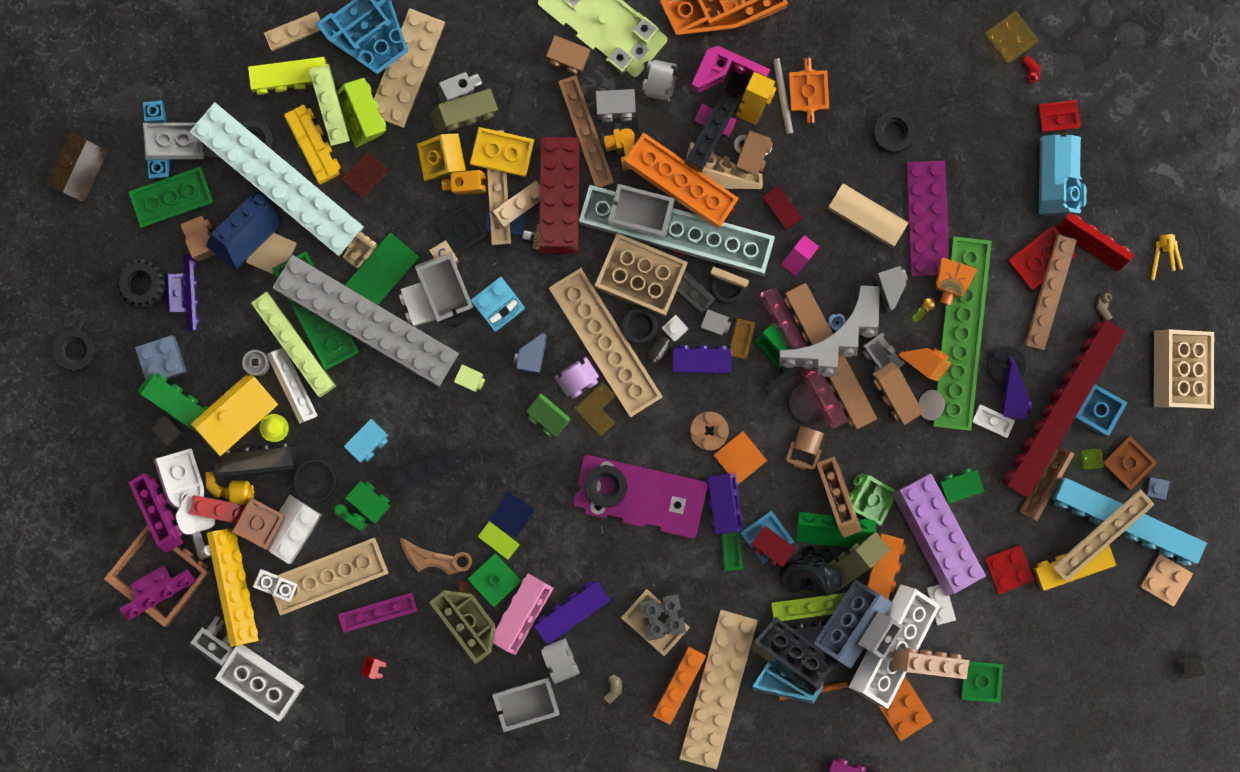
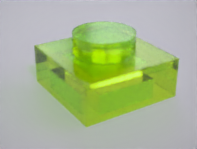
[1081,448,1103,470]

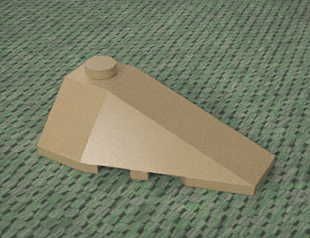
[686,142,763,189]

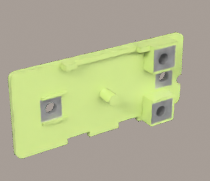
[538,0,667,78]

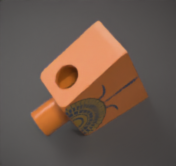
[935,257,977,306]

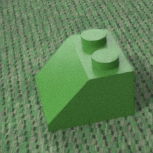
[526,393,571,437]

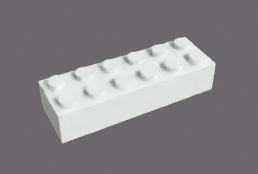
[848,585,940,709]

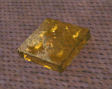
[985,11,1039,64]

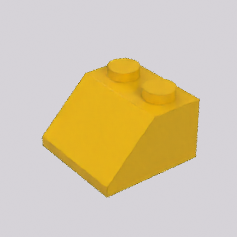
[417,134,466,181]

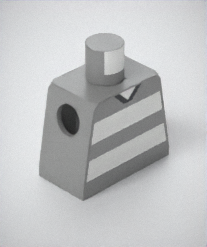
[436,72,482,103]

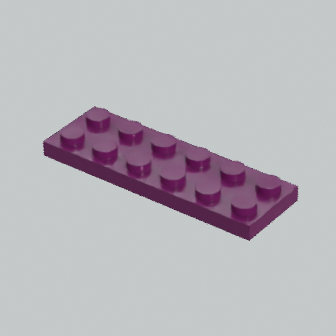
[906,161,949,277]

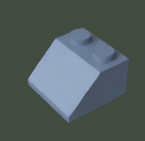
[514,334,547,374]

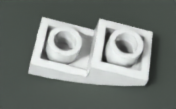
[253,569,298,602]

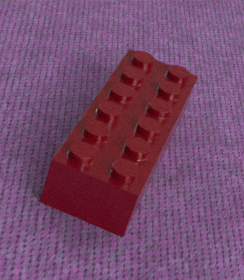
[539,137,579,254]

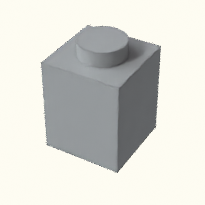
[700,309,731,337]

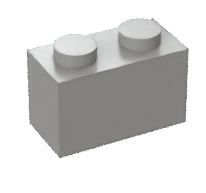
[858,611,904,660]

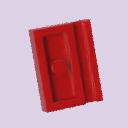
[1038,100,1080,133]

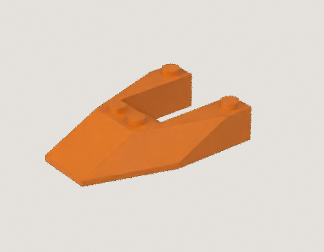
[660,0,788,35]

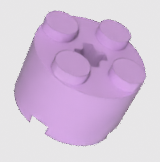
[554,357,599,399]

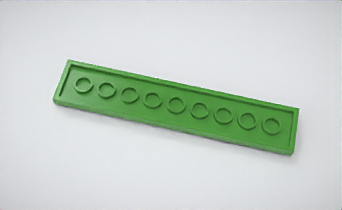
[932,237,992,431]

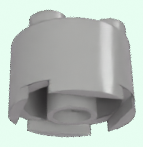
[642,60,678,102]
[541,638,580,684]

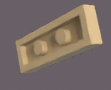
[264,11,322,51]
[490,180,540,228]

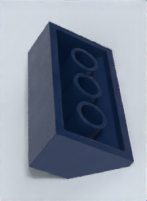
[206,189,282,270]

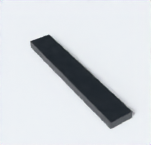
[684,72,750,172]

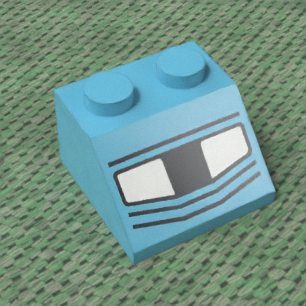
[471,277,525,332]

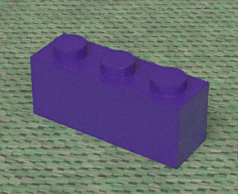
[673,345,732,374]
[707,473,743,534]

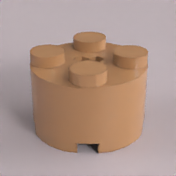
[690,412,729,451]

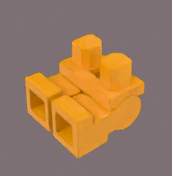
[604,128,635,171]

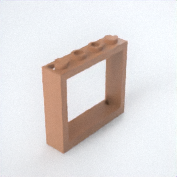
[104,525,210,627]

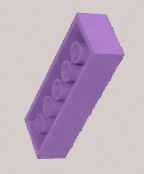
[892,474,986,596]

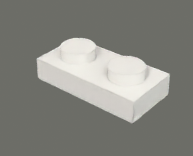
[972,404,1015,438]
[927,584,956,625]

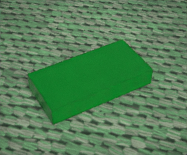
[721,531,743,571]

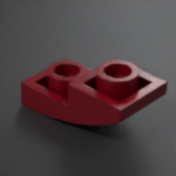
[763,186,802,229]

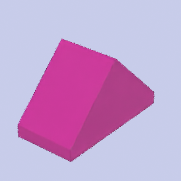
[781,235,819,277]

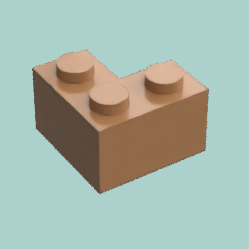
[181,216,215,262]

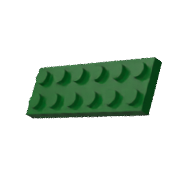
[272,251,360,371]

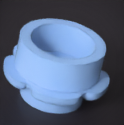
[828,314,847,332]

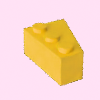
[735,72,777,125]

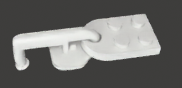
[154,449,215,560]

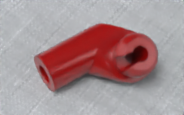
[1021,55,1040,83]

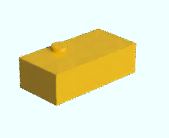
[191,373,278,456]

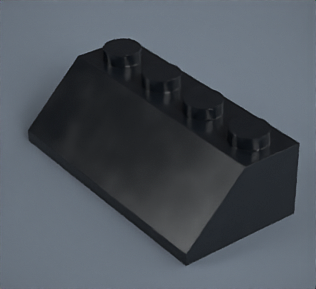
[214,443,296,478]

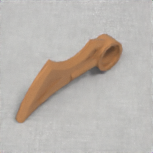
[400,538,472,575]

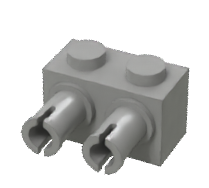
[189,616,233,669]

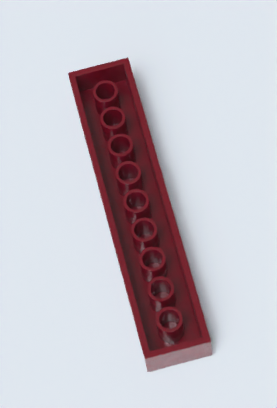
[1002,319,1126,498]

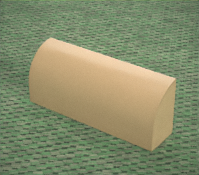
[828,184,908,248]

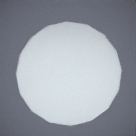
[918,390,945,420]

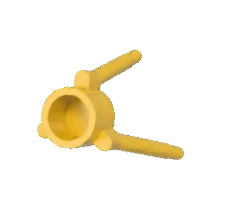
[1151,234,1183,280]

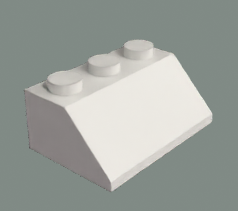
[267,495,322,564]

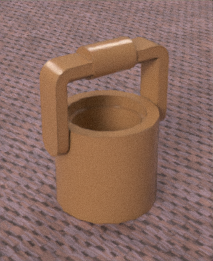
[786,426,824,470]

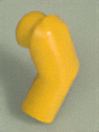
[205,472,225,498]

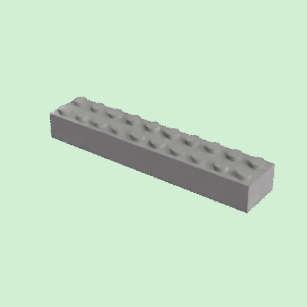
[273,255,459,388]

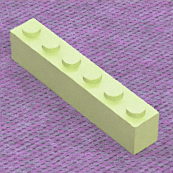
[251,292,336,397]

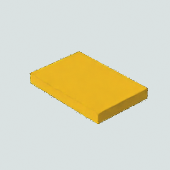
[470,127,535,177]

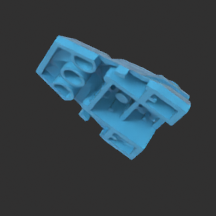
[316,0,408,74]

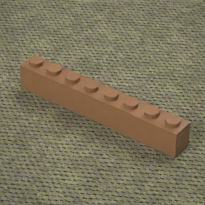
[783,283,877,430]

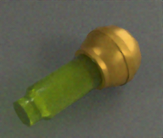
[911,298,935,323]

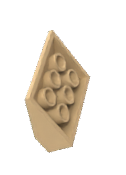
[595,233,688,317]
[1154,329,1214,409]

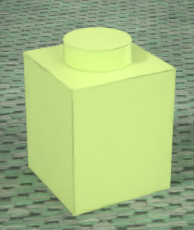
[454,365,485,392]

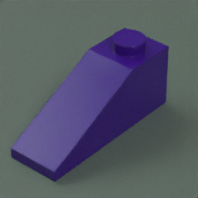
[1002,356,1032,419]

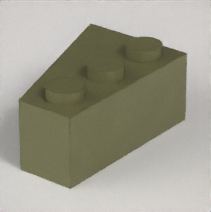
[429,89,498,135]
[828,532,890,591]

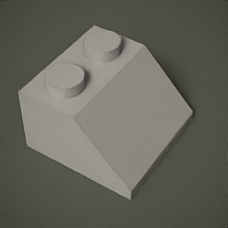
[875,266,908,313]

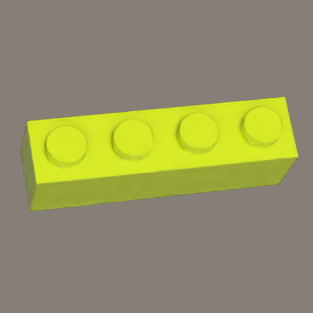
[248,57,327,95]

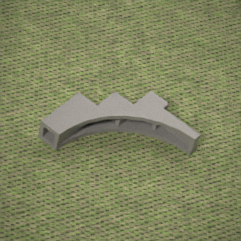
[779,286,880,377]

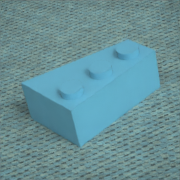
[753,662,823,704]

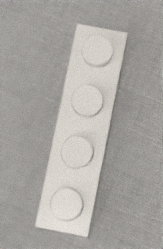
[267,348,318,424]

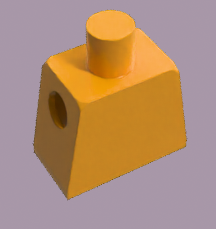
[442,170,488,195]

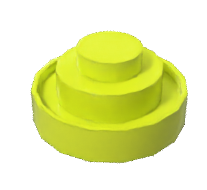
[260,414,289,442]

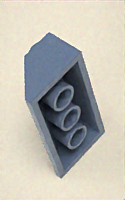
[813,579,893,668]

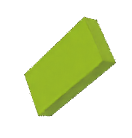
[478,521,520,560]

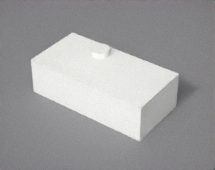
[215,645,304,722]

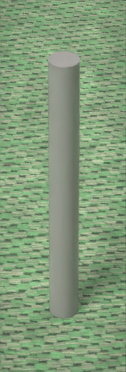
[772,58,794,135]

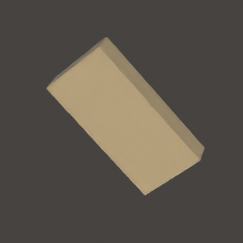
[710,266,749,289]

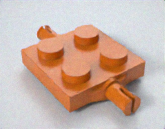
[789,58,829,124]

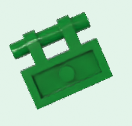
[334,504,368,531]

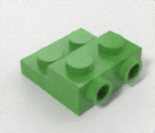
[849,473,896,526]

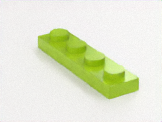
[771,593,846,621]

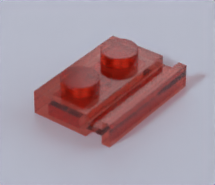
[342,151,388,199]

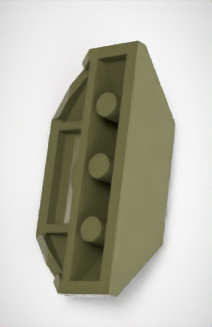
[429,590,496,664]

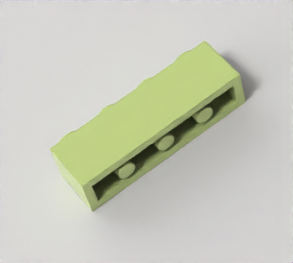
[310,64,350,146]

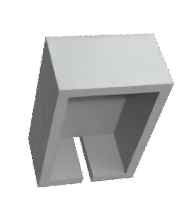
[608,184,675,239]
[415,252,473,322]
[493,677,560,732]

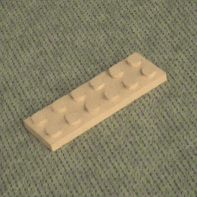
[374,8,445,128]
[273,538,389,616]

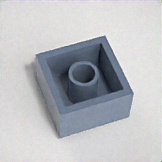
[135,335,187,380]

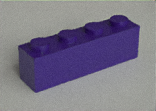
[534,581,610,645]

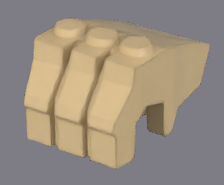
[343,231,378,269]

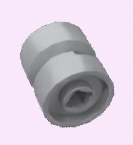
[242,350,271,376]

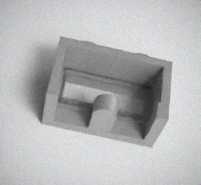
[862,333,905,372]

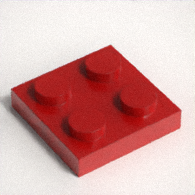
[984,545,1035,594]

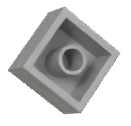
[596,89,636,123]

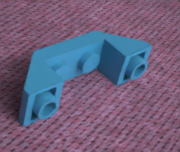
[143,101,170,179]

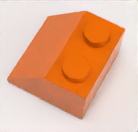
[899,348,952,382]

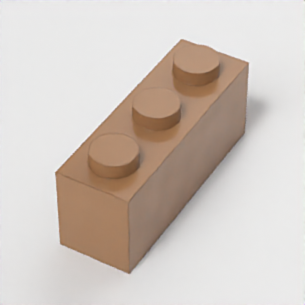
[873,362,923,425]

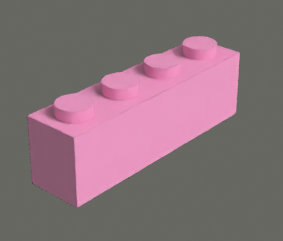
[493,574,554,655]

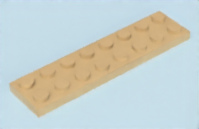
[549,268,663,418]
[679,610,758,769]

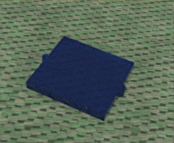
[490,492,535,538]

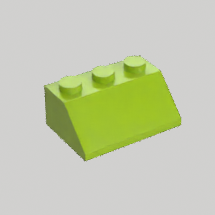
[337,77,386,148]

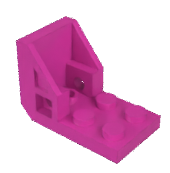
[690,46,770,94]

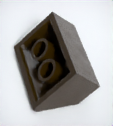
[45,132,109,203]

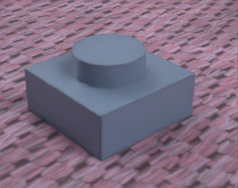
[1146,477,1170,500]

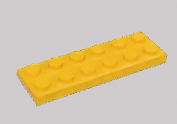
[207,528,259,647]

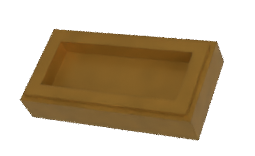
[729,318,755,360]

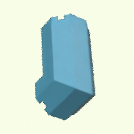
[1039,135,1087,216]

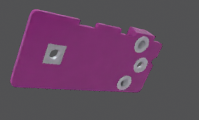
[574,455,708,538]

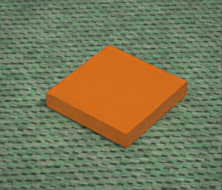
[713,431,767,485]

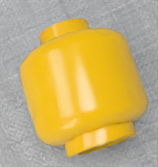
[225,480,254,505]

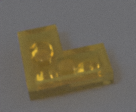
[575,382,616,436]

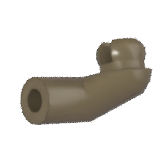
[1096,293,1113,320]
[604,675,622,704]

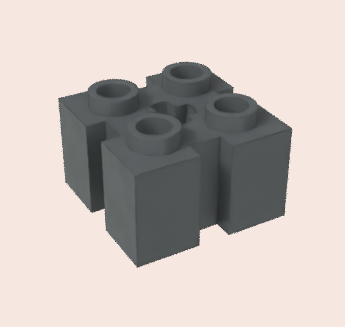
[640,594,686,641]

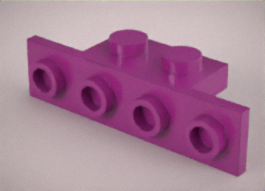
[119,565,196,620]

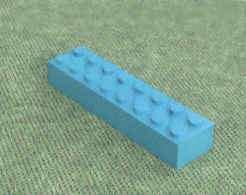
[1050,478,1207,566]

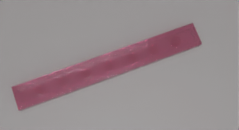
[759,287,848,429]

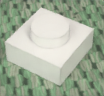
[662,315,689,342]

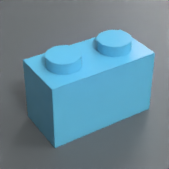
[344,419,389,463]

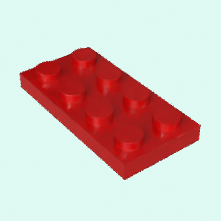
[1056,212,1134,272]

